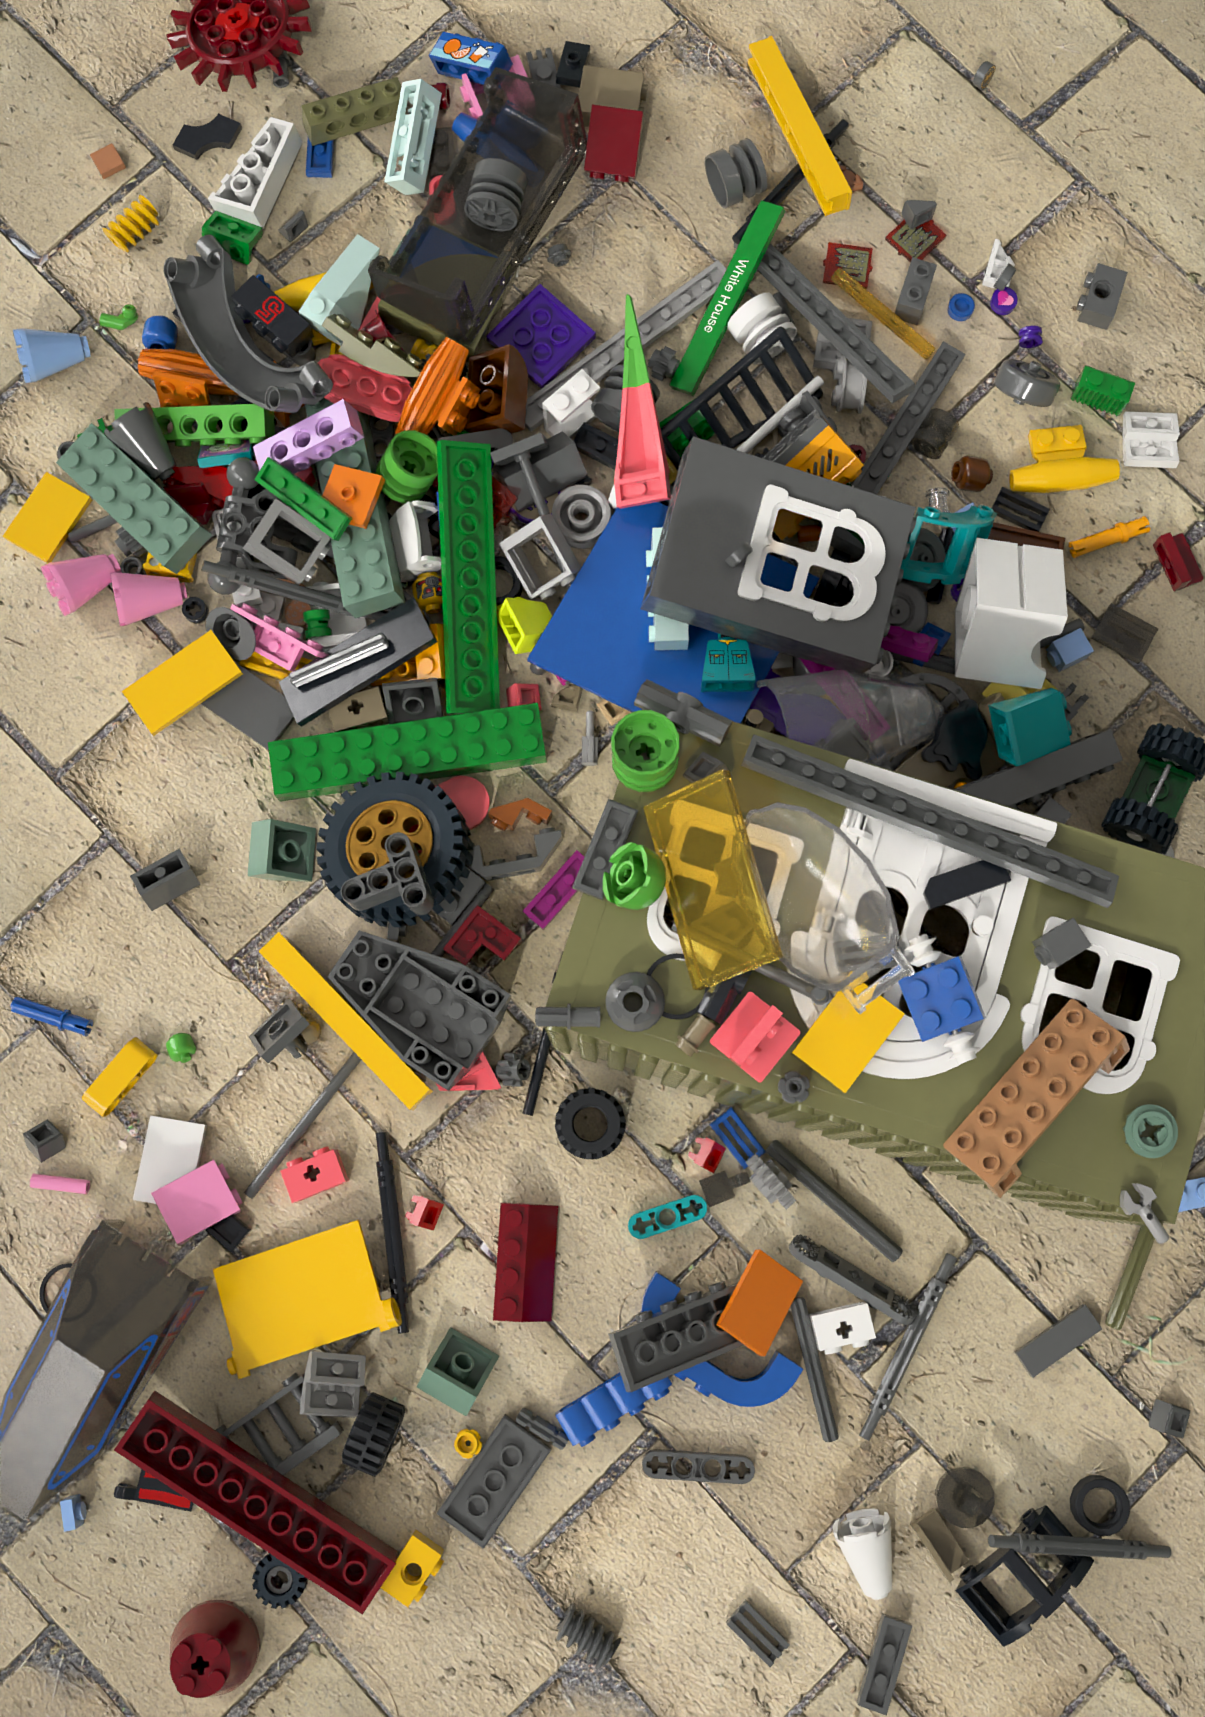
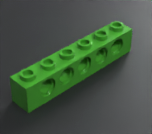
[114,404,275,447]

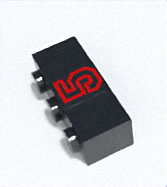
[231,275,314,358]

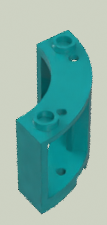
[900,505,997,585]

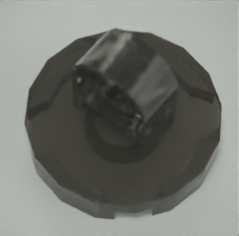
[935,1467,995,1528]

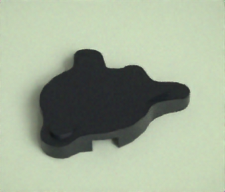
[921,699,988,780]

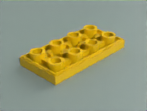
[122,630,243,736]

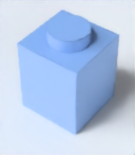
[1046,628,1094,672]

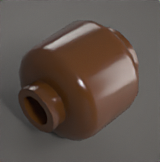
[951,455,993,492]

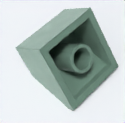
[248,819,316,882]
[417,1327,499,1416]

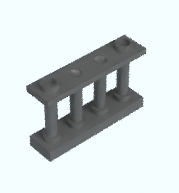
[216,1373,344,1475]

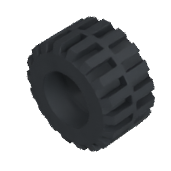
[555,1088,626,1160]
[342,1392,405,1477]

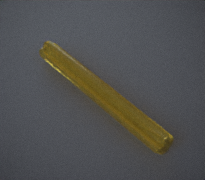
[831,268,935,359]

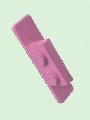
[230,603,329,672]

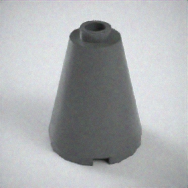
[104,402,176,481]

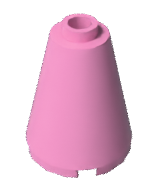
[110,572,187,626]

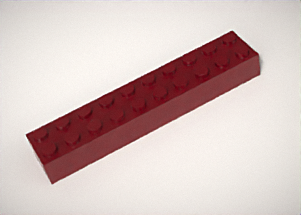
[114,1391,398,1615]

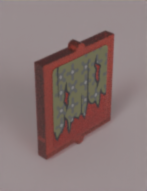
[885,219,947,263]
[823,242,873,289]

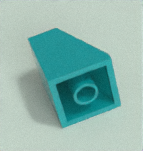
[988,688,1072,766]

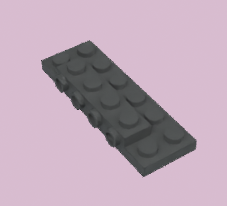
[608,1281,744,1392]

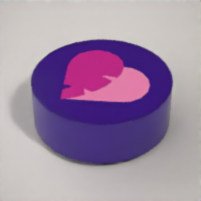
[990,287,1018,315]

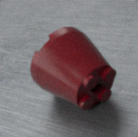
[169,1600,260,1698]

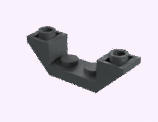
[465,827,563,881]

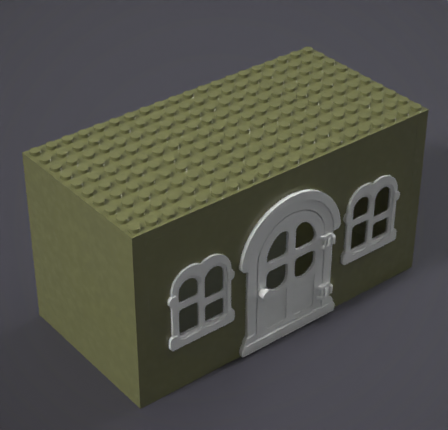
[544,721,1205,1226]

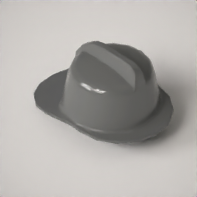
[205,607,256,660]

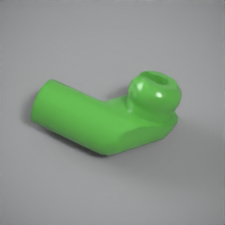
[99,304,138,330]

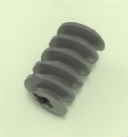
[556,1603,621,1670]

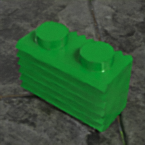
[1071,365,1135,417]

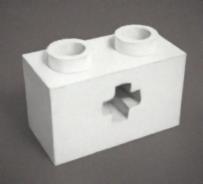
[809,1301,876,1354]

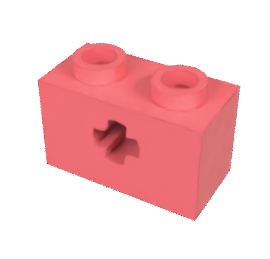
[280,1146,349,1203]

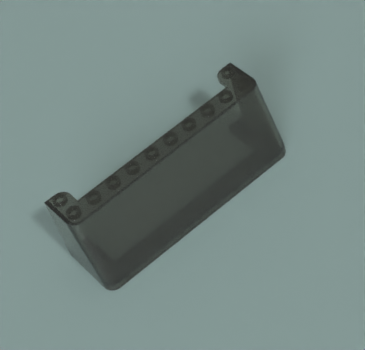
[368,67,587,346]

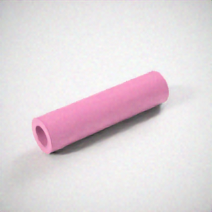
[30,1173,90,1194]

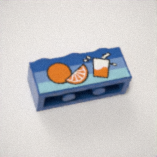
[428,31,513,88]

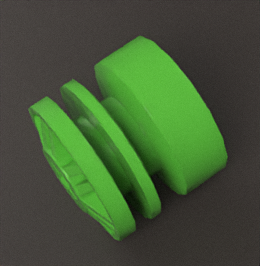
[375,430,438,503]
[611,710,679,792]

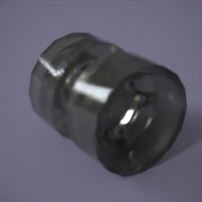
[911,408,959,460]

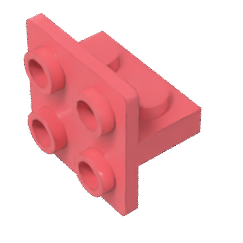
[710,992,800,1083]

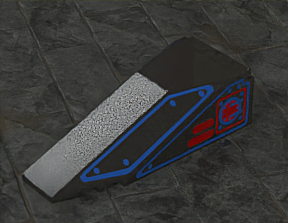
[0,1219,214,1520]

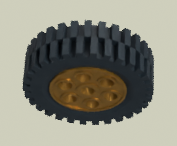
[316,772,473,928]

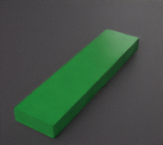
[254,457,352,541]

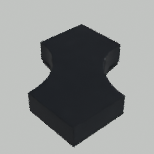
[172,113,242,160]

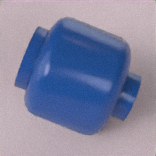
[142,315,178,349]

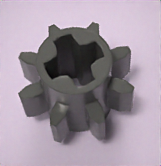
[648,346,680,381]
[115,527,147,558]
[496,1053,531,1087]

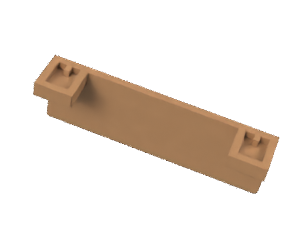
[943,999,1130,1198]

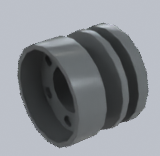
[704,138,768,209]
[464,158,528,231]
[591,365,660,432]

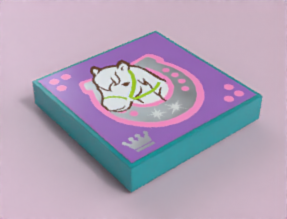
[197,440,256,468]

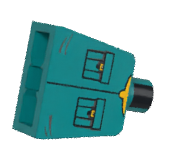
[701,633,755,692]

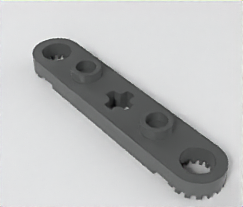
[789,1234,918,1325]

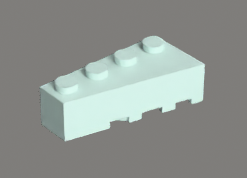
[646,527,689,650]

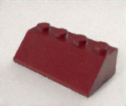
[493,1202,559,1322]

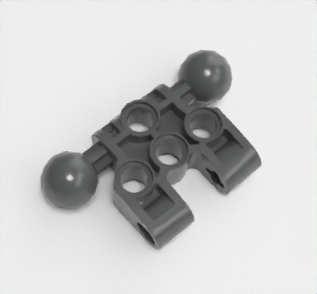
[207,457,303,595]

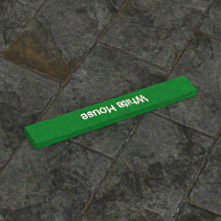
[669,200,786,397]

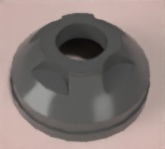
[605,972,665,1032]

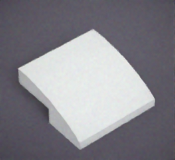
[1122,411,1180,468]

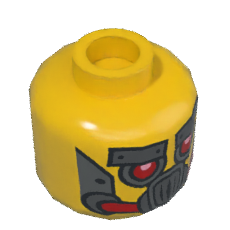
[412,572,443,614]

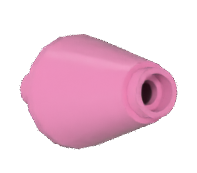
[40,554,122,616]

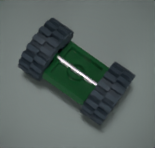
[1101,723,1205,855]

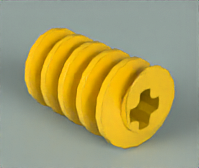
[102,195,160,253]

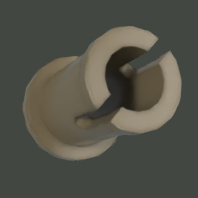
[675,1013,715,1057]

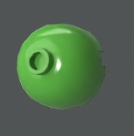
[603,842,666,910]

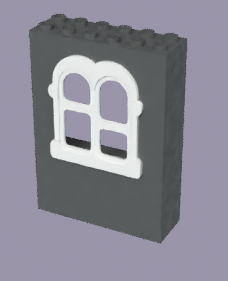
[640,436,916,676]

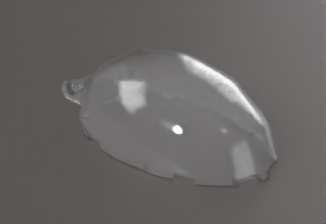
[732,802,915,1014]

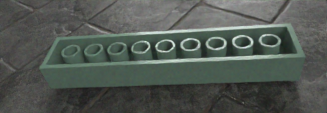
[305,397,405,619]

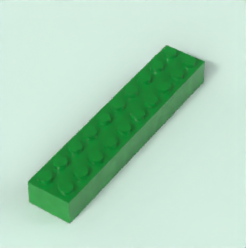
[268,703,547,802]

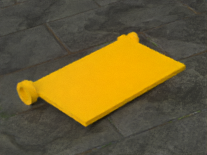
[213,1220,402,1380]

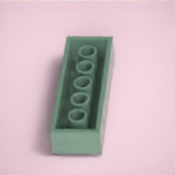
[56,423,212,574]

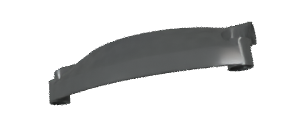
[163,235,333,413]

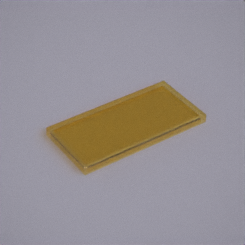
[644,769,783,990]

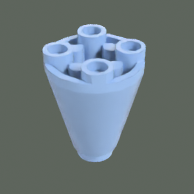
[13,328,91,384]

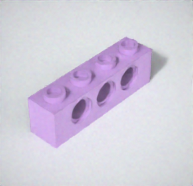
[253,399,364,474]

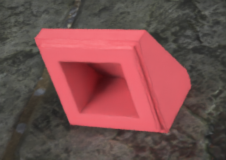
[506,683,542,711]

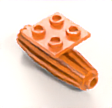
[395,337,481,436]
[138,349,238,407]

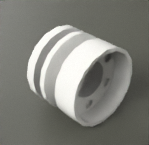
[727,292,797,365]

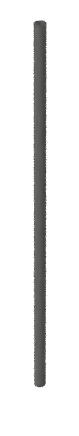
[244,883,494,1199]

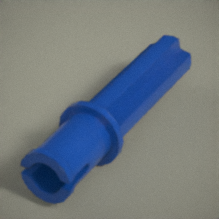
[10,997,93,1037]

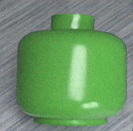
[166,1033,197,1063]

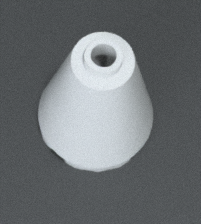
[832,1508,892,1600]

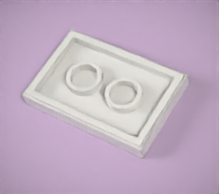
[133,1116,207,1204]

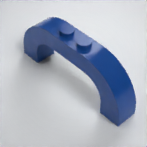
[641,1271,803,1407]

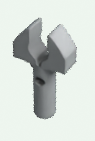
[1120,1183,1169,1244]

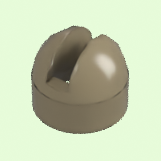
[301,1021,321,1045]

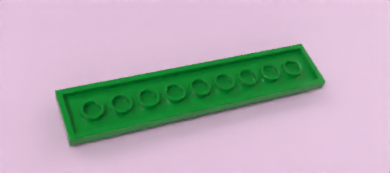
[437,440,500,714]

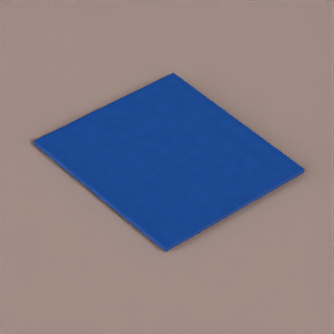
[527,502,820,724]

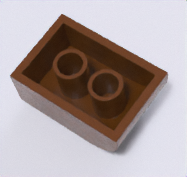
[464,344,528,434]

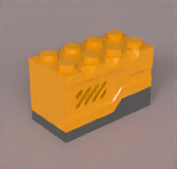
[763,408,864,540]

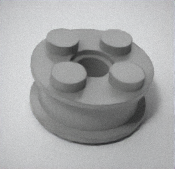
[831,354,867,414]
[552,485,610,549]

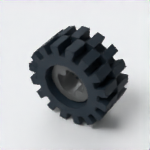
[252,1553,308,1609]

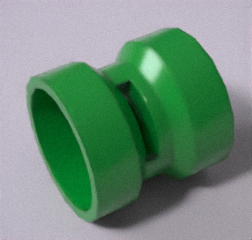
[303,609,332,641]

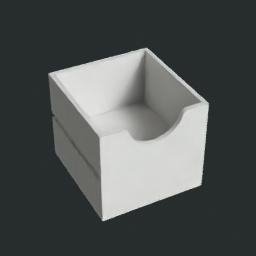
[955,538,1068,689]

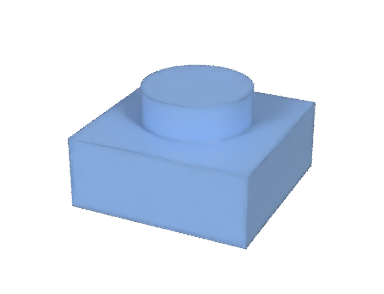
[60,1494,86,1532]

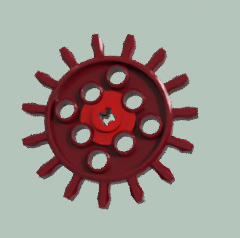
[166,0,312,92]

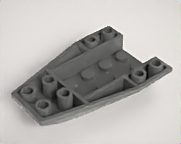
[327,930,512,1091]

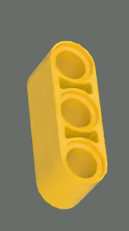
[82,1037,158,1117]

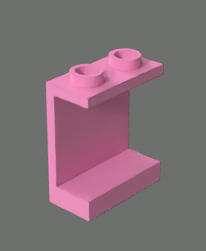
[151,1160,243,1246]

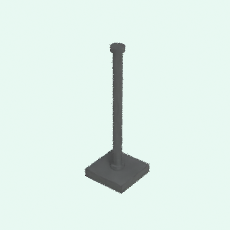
[490,432,573,589]

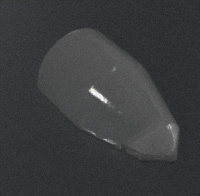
[756,669,944,766]

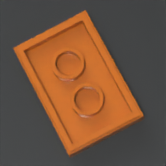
[716,1249,803,1356]

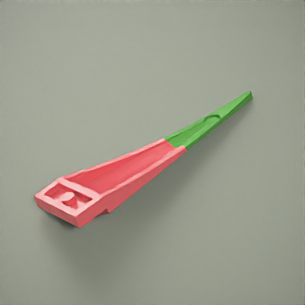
[614,294,671,509]

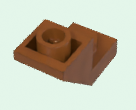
[488,798,553,831]

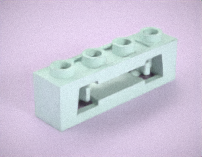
[385,79,442,195]

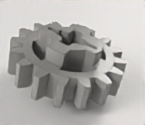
[745,1154,796,1210]

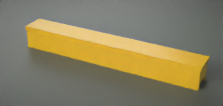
[748,36,852,216]
[259,932,433,1111]

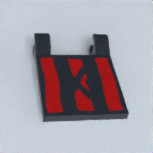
[114,1469,194,1512]

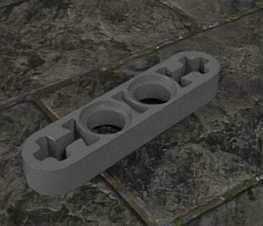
[642,1449,755,1484]

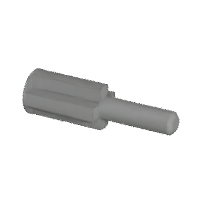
[581,711,598,766]

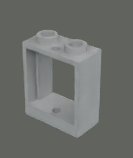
[242,499,331,585]
[499,514,581,600]

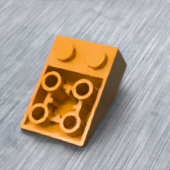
[371,623,445,686]

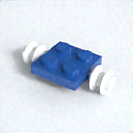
[898,934,986,1065]

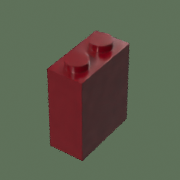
[584,104,644,183]

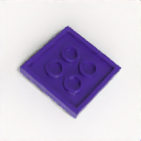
[486,284,596,389]

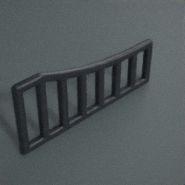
[661,326,823,487]

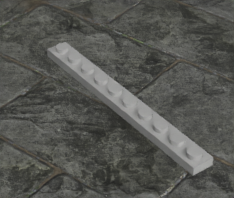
[525,260,727,432]

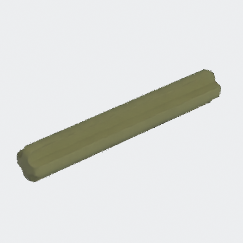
[1105,1225,1155,1330]

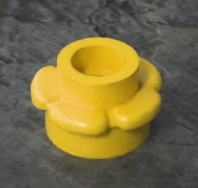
[454,1429,482,1459]

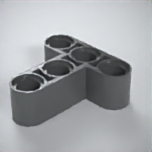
[340,832,434,915]

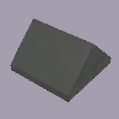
[382,678,443,724]

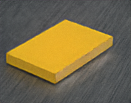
[3,472,92,564]
[791,974,905,1093]

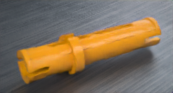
[1068,516,1150,558]

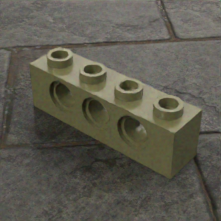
[301,77,407,146]

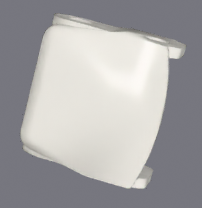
[389,500,441,582]

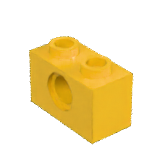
[380,1529,444,1607]

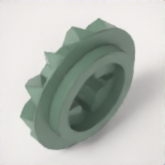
[1123,1104,1178,1158]

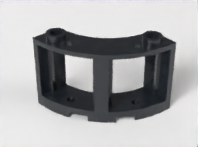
[955,1505,1094,1647]

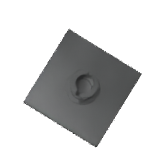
[249,998,310,1063]

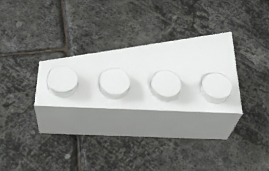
[208,117,302,228]

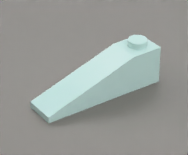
[299,234,380,346]

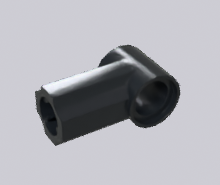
[697,954,753,1025]

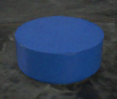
[947,293,975,321]

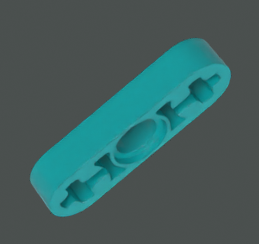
[628,1195,707,1239]

